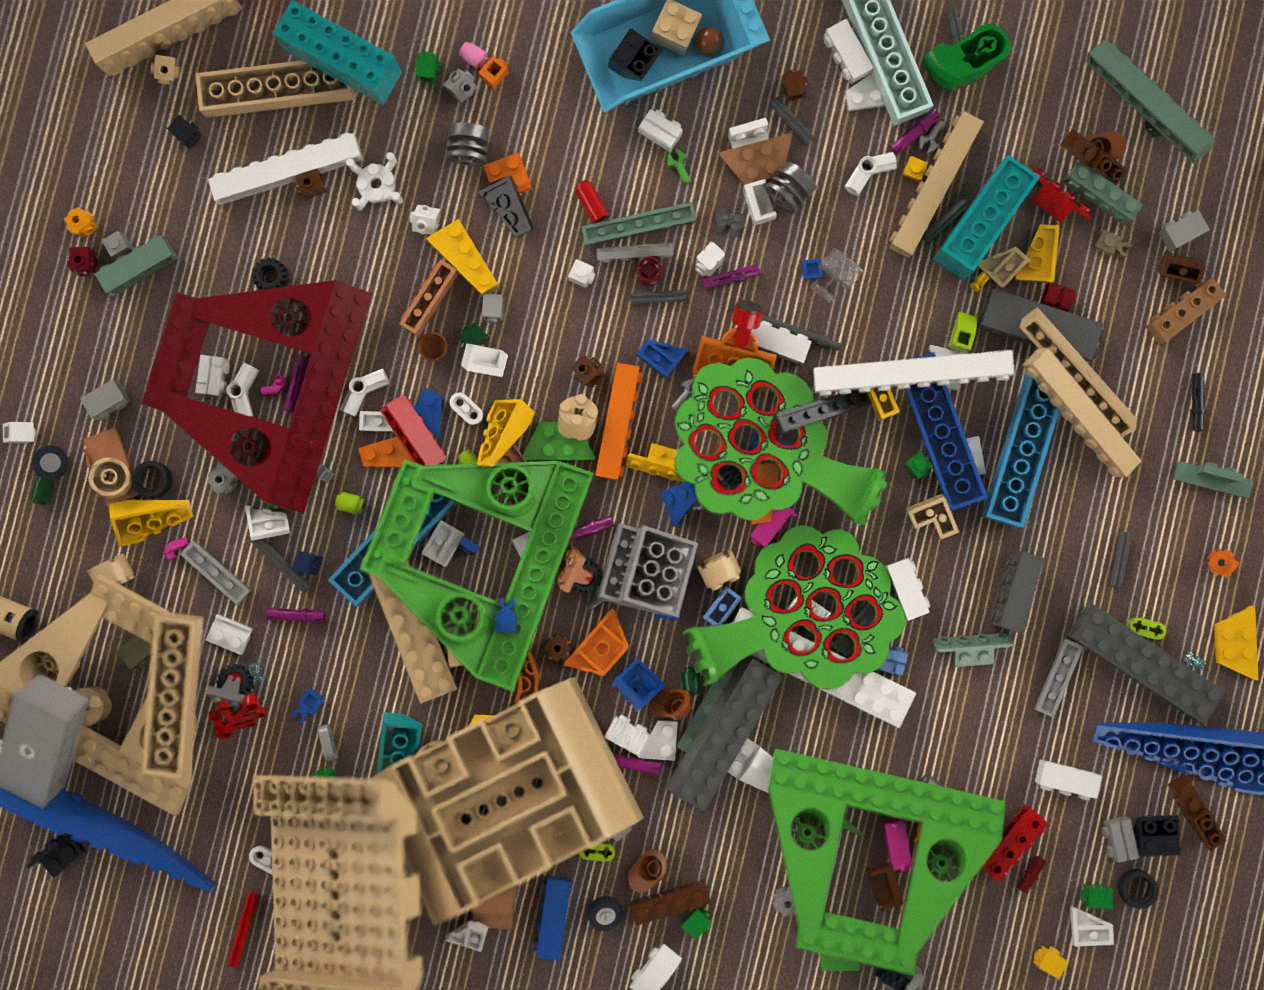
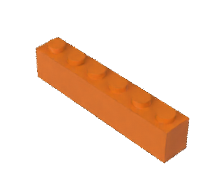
[595,363,643,481]

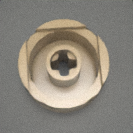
[558,394,598,441]
[88,457,132,499]
[697,550,741,591]
[87,553,135,585]
[74,686,112,727]

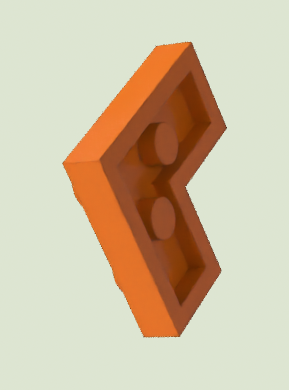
[483,152,532,194]

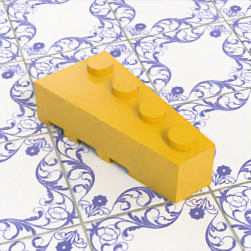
[426,219,500,297]

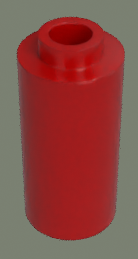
[574,180,609,224]

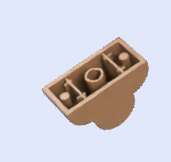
[472,885,517,930]

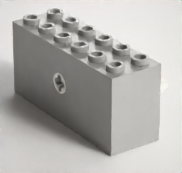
[0,675,89,809]

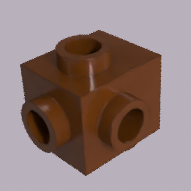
[571,356,606,388]
[544,634,572,662]

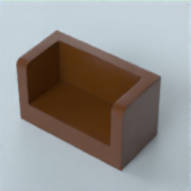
[867,862,904,911]

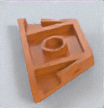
[564,608,629,676]

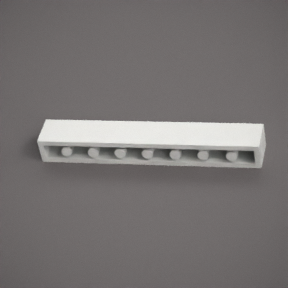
[208,133,364,205]

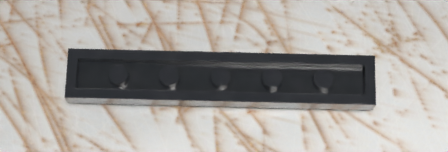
[772,389,872,434]

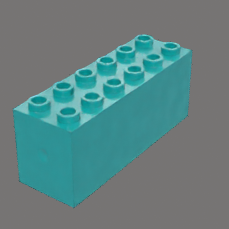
[272,0,402,105]
[932,155,1040,281]

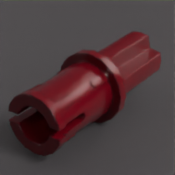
[1017,856,1046,894]

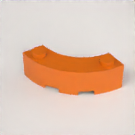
[514,649,540,704]

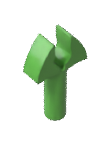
[667,149,691,184]

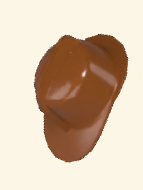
[1086,131,1127,160]
[649,689,693,720]
[628,849,668,893]

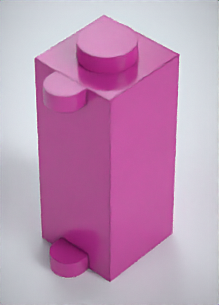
[749,507,797,548]
[882,818,913,872]

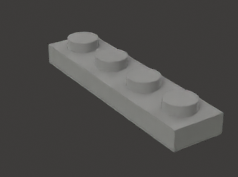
[597,243,674,262]
[180,540,252,605]
[1034,638,1084,718]

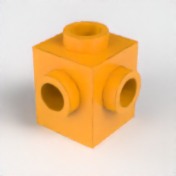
[64,207,99,239]

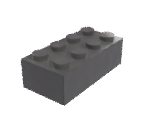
[990,551,1045,633]

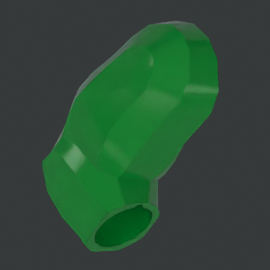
[922,24,1011,92]

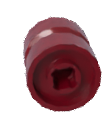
[637,256,662,286]
[1040,282,1076,312]

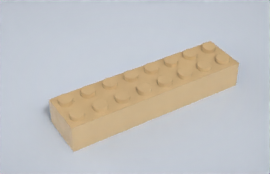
[85,0,243,76]
[195,60,356,118]
[363,556,457,704]
[141,612,203,779]

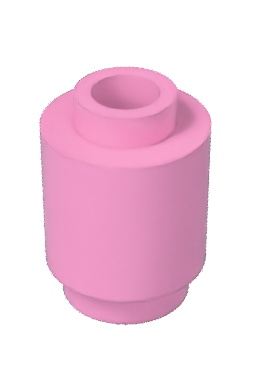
[459,42,489,69]

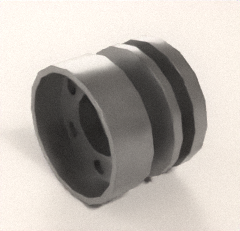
[446,122,489,166]
[765,162,816,213]

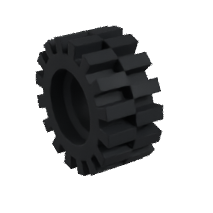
[251,258,289,290]

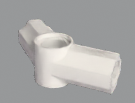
[844,152,897,196]
[226,362,259,417]
[340,369,390,417]

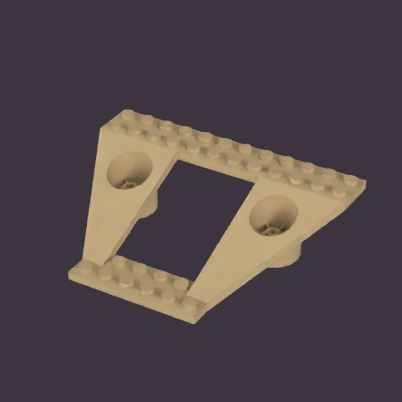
[0,574,204,817]

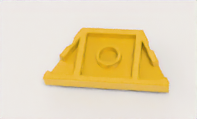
[1214,606,1259,680]

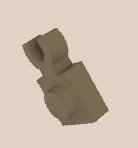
[1094,230,1132,258]

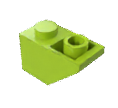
[947,311,977,353]

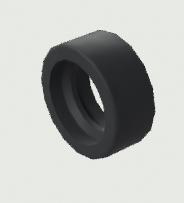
[132,461,172,498]
[1117,869,1159,909]

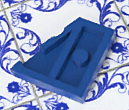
[414,387,443,439]
[660,482,697,527]

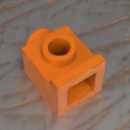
[478,56,509,91]

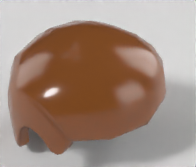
[695,26,725,56]
[418,332,447,361]

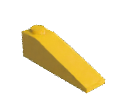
[477,399,535,467]
[109,500,193,547]

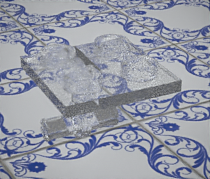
[810,247,864,303]

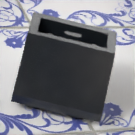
[608,28,663,81]
[1133,815,1181,857]

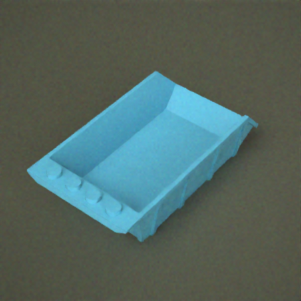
[570,0,770,113]

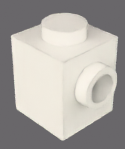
[568,259,596,288]
[3,422,36,443]

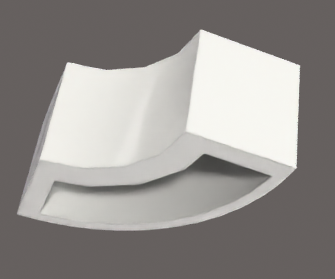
[629,944,682,990]

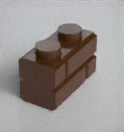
[1158,252,1206,284]

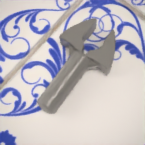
[918,120,944,155]
[672,379,694,411]

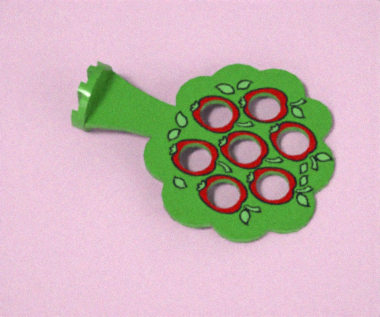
[674,357,888,526]
[682,525,905,690]

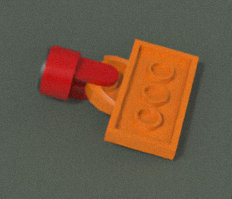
[692,300,776,392]

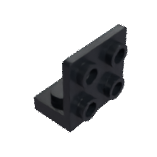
[26,834,86,878]

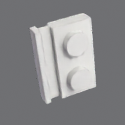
[421,520,465,567]
[206,614,253,655]

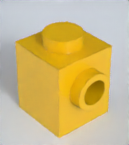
[1033,945,1069,979]

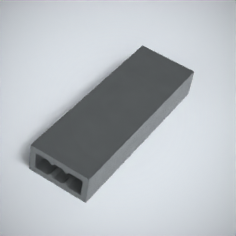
[977,289,1104,362]

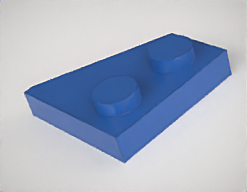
[636,339,689,379]

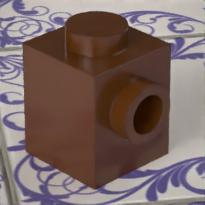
[781,69,808,102]
[295,169,328,199]

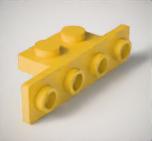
[626,443,695,486]

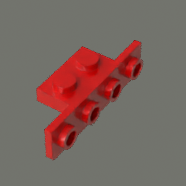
[1031,167,1092,223]

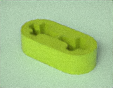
[1127,617,1166,640]
[579,842,615,862]

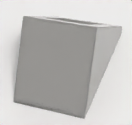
[316,464,334,483]

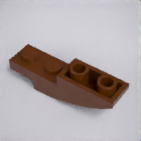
[1060,129,1128,185]
[1168,774,1227,851]

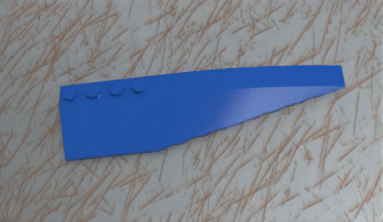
[1092,723,1264,795]
[0,788,217,892]

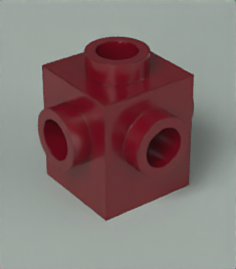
[67,246,98,277]

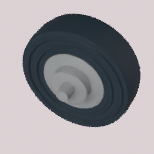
[32,445,69,480]
[587,896,623,931]

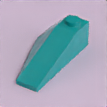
[377,712,422,774]

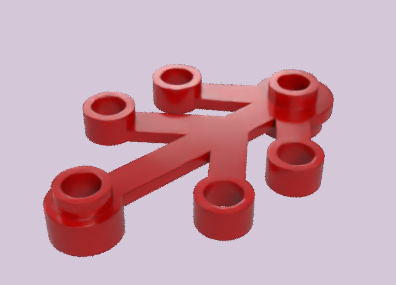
[208,694,266,739]

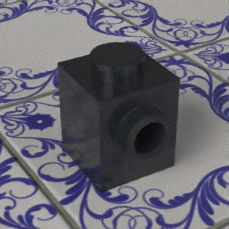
[167,115,202,149]

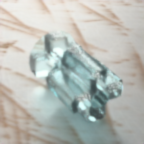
[1183,651,1206,670]
[248,662,265,683]

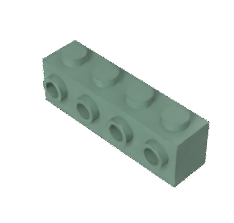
[1063,161,1143,226]
[95,235,178,297]

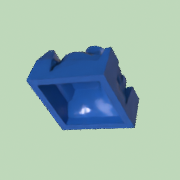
[611,658,666,712]

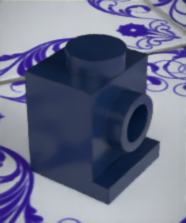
[294,551,323,576]

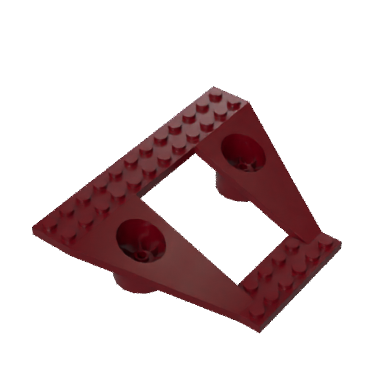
[141,280,372,513]

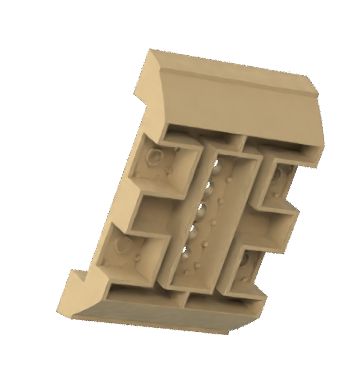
[368,677,644,926]
[253,775,423,990]

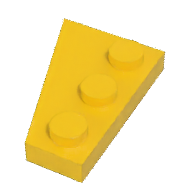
[1014,224,1060,283]

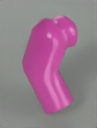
[261,375,287,396]
[163,537,189,560]

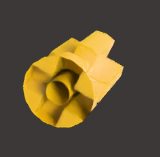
[970,272,990,292]

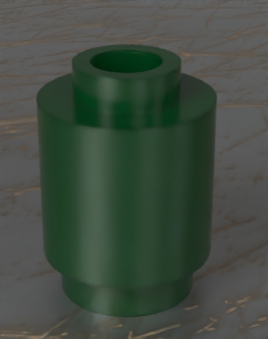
[30,477,54,505]
[681,667,702,696]

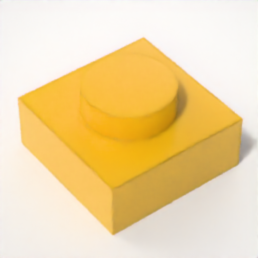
[902,156,928,182]

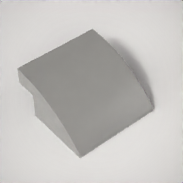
[596,523,698,617]

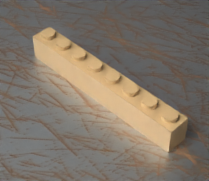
[889,111,984,259]
[1020,307,1137,438]
[1023,348,1141,477]

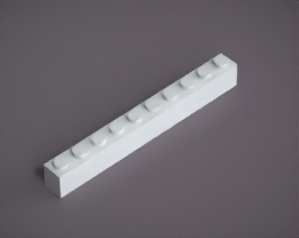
[813,350,1014,396]

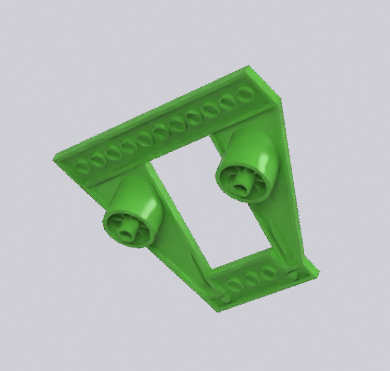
[360,459,594,692]
[768,748,1005,975]

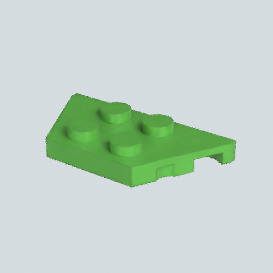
[522,422,595,461]

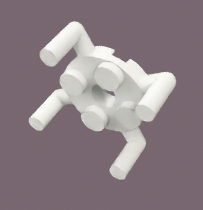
[346,152,403,210]

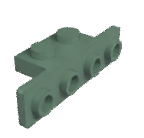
[1174,461,1254,499]
[933,632,1014,667]

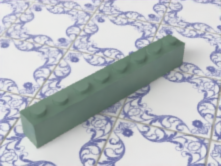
[1086,39,1215,163]

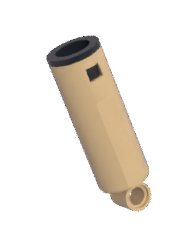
[0,596,39,642]

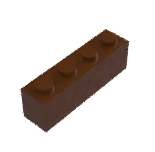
[630,879,711,926]

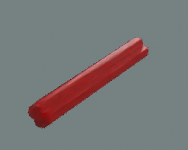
[227,891,259,969]

